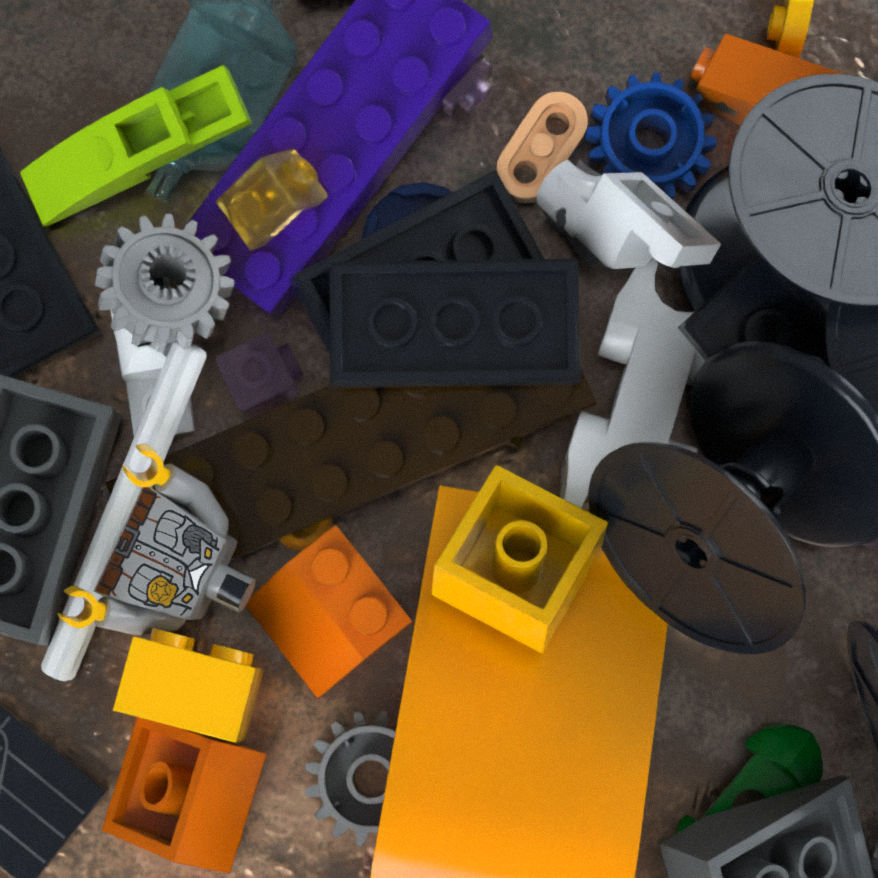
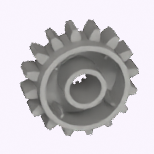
[95,214,234,352]
[305,711,396,846]

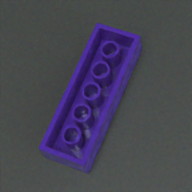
[182,0,493,320]

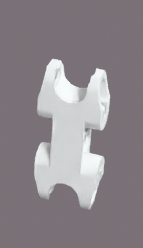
[560,257,705,509]

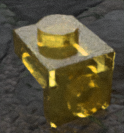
[215,149,328,251]

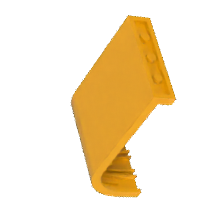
[370,485,668,878]

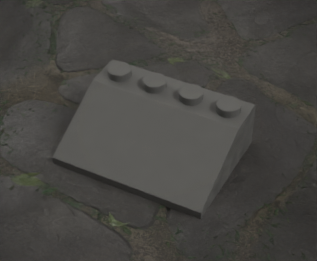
[659,775,874,878]

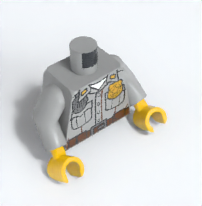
[57,443,256,635]

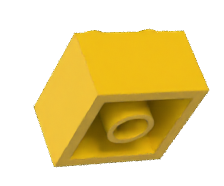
[432,465,608,653]
[113,628,265,743]

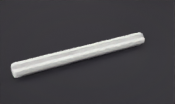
[41,341,206,682]

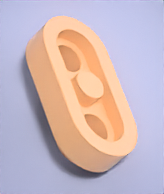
[496,92,588,203]

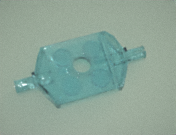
[146,0,299,203]

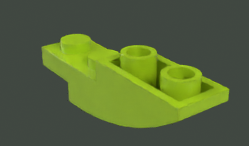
[20,65,253,227]

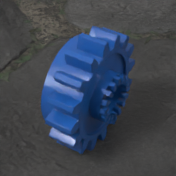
[585,72,717,200]

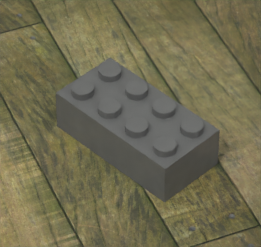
[0,375,122,646]

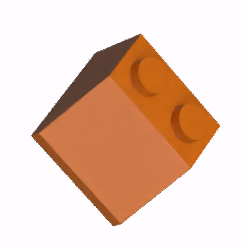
[246,524,413,699]
[102,717,267,874]

